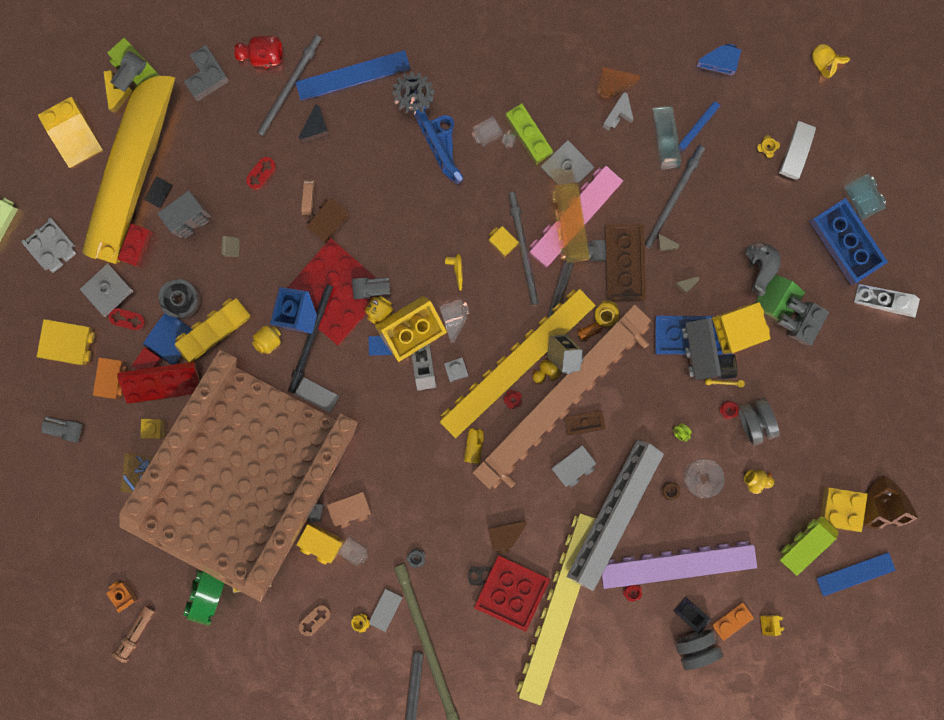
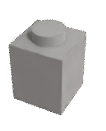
[444,358,468,382]

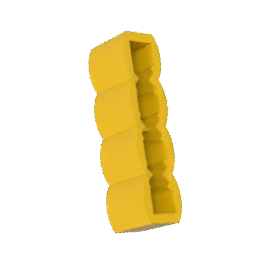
[175,298,251,363]

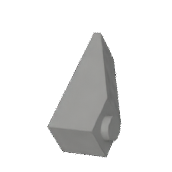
[411,343,436,391]

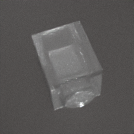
[472,116,503,147]

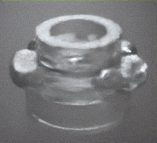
[502,130,516,148]

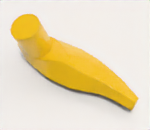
[445,254,462,291]

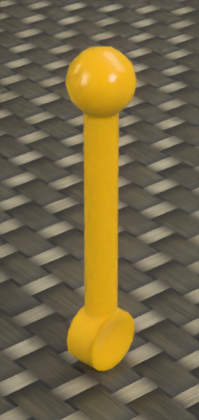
[705,378,745,388]

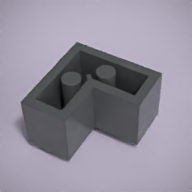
[184,45,229,101]

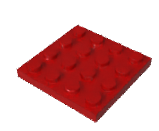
[287,238,383,346]

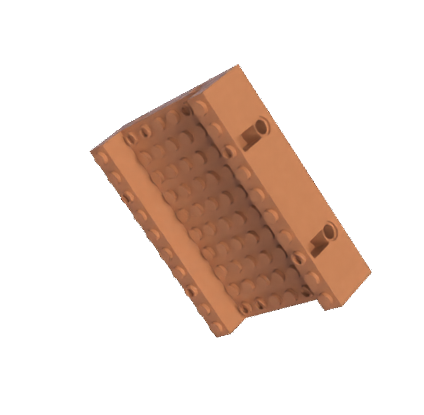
[119,350,358,602]

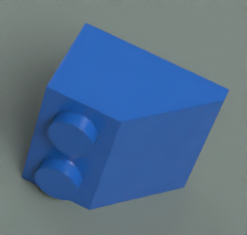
[270,287,317,334]

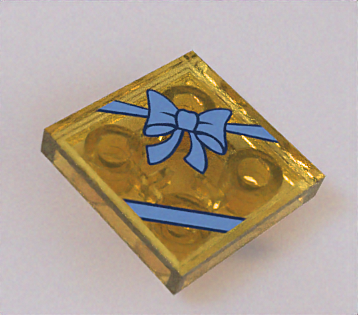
[120,453,154,493]

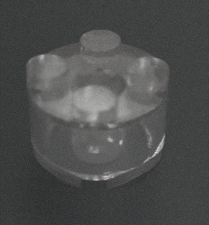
[683,459,725,498]

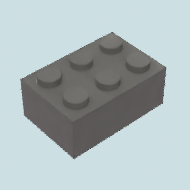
[157,191,211,238]

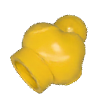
[532,359,561,384]
[744,469,775,494]

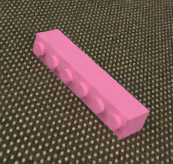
[529,166,623,268]

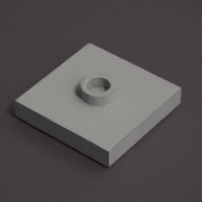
[540,141,594,194]
[80,263,133,317]

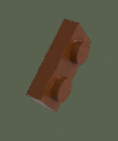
[564,410,606,436]

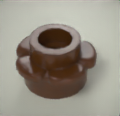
[661,482,680,501]

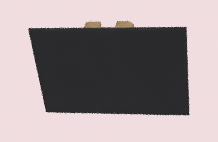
[144,176,172,208]

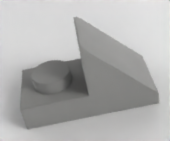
[602,92,633,131]

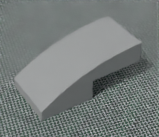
[294,377,339,413]

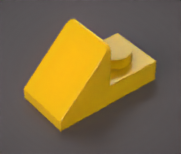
[104,70,132,113]

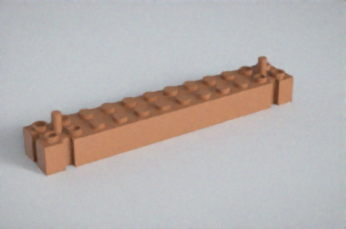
[473,305,651,489]

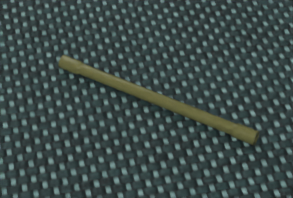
[394,564,459,720]

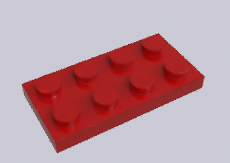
[117,362,200,404]

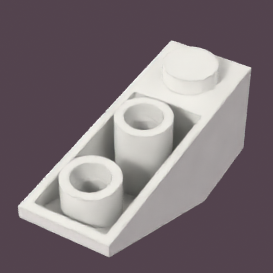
[854,284,920,317]

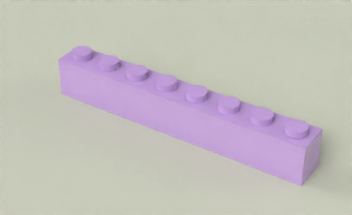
[601,541,757,589]

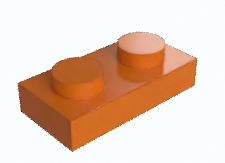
[711,602,754,641]

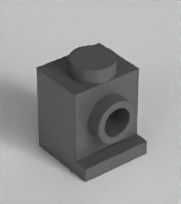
[306,502,325,523]

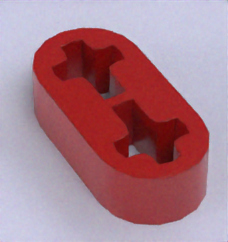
[246,157,276,190]
[108,308,146,331]

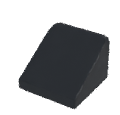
[718,354,738,379]

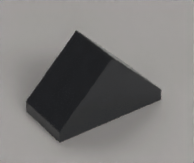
[298,104,329,142]
[674,597,712,634]

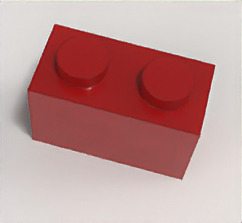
[118,223,153,268]

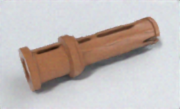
[111,606,155,663]

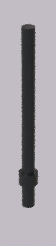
[288,284,334,393]

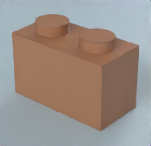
[327,491,372,529]

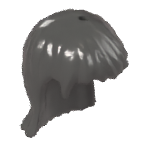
[744,242,781,296]

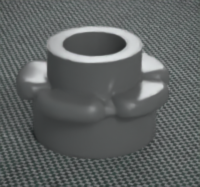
[407,549,425,568]

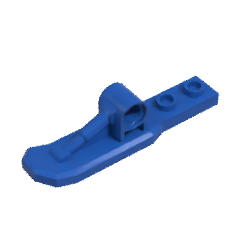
[401,89,463,184]

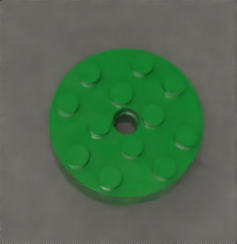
[183,569,224,626]

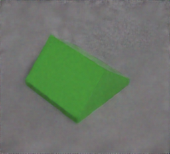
[755,275,805,321]

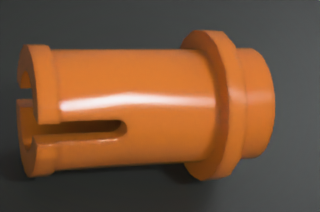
[577,321,602,341]

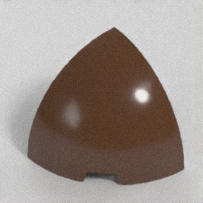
[863,475,918,529]

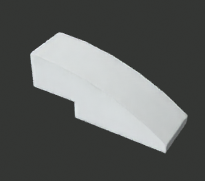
[779,121,816,180]

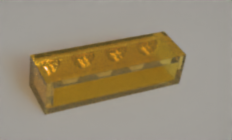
[551,182,590,264]

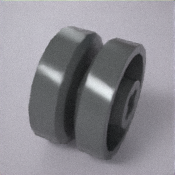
[738,397,780,446]
[674,629,724,670]

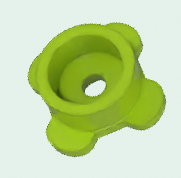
[672,423,692,442]

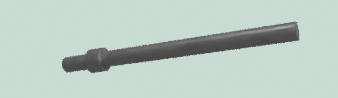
[257,34,322,136]
[645,145,705,249]
[508,192,539,305]

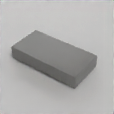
[370,589,403,632]

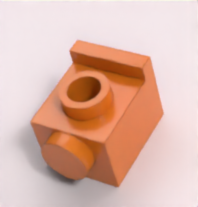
[106,581,138,613]

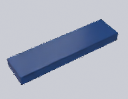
[816,552,896,597]

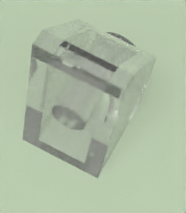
[440,299,470,344]

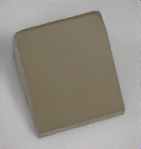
[657,235,679,251]
[222,236,240,257]
[674,277,699,294]

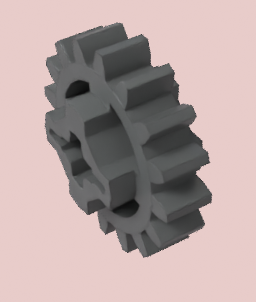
[392,72,434,114]

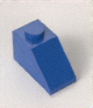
[697,44,741,75]

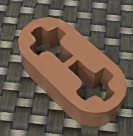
[302,179,315,215]
[299,604,331,636]

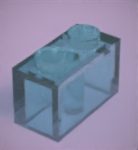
[844,174,886,220]

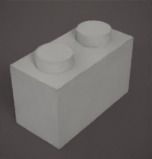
[551,445,596,487]

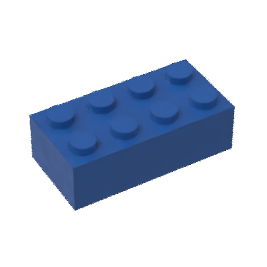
[809,198,888,285]

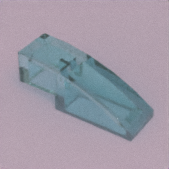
[653,106,681,170]

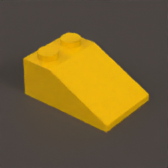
[38,97,103,168]

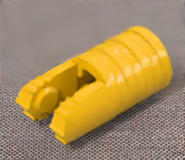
[463,428,485,464]

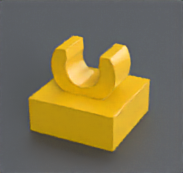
[760,615,784,636]

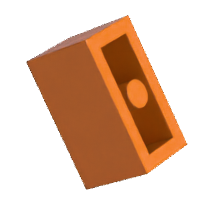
[93,358,127,399]

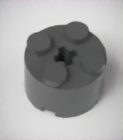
[159,279,201,319]

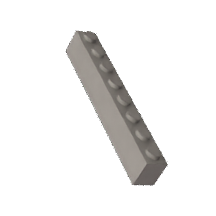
[566,440,664,591]

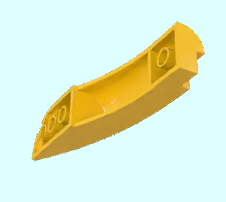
[82,76,175,264]

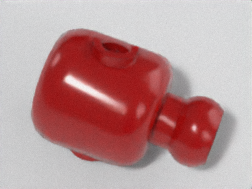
[234,36,282,69]

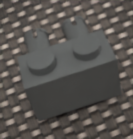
[777,296,829,346]

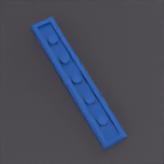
[296,50,411,101]

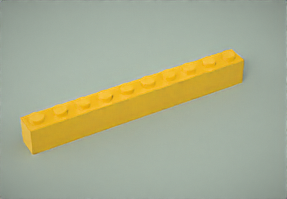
[440,289,596,439]

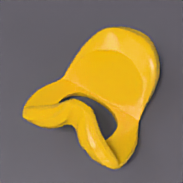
[812,44,850,78]

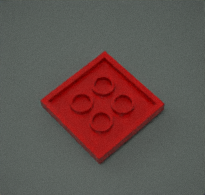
[474,555,550,632]

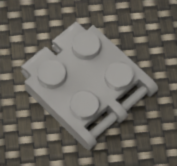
[21,217,77,273]

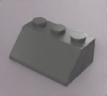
[681,318,721,381]

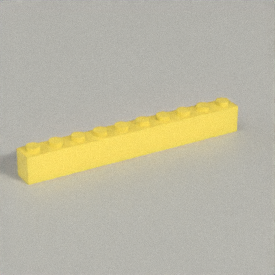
[516,513,596,705]

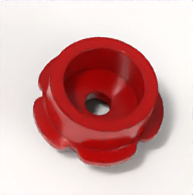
[504,390,522,409]
[720,400,738,419]
[623,584,642,602]

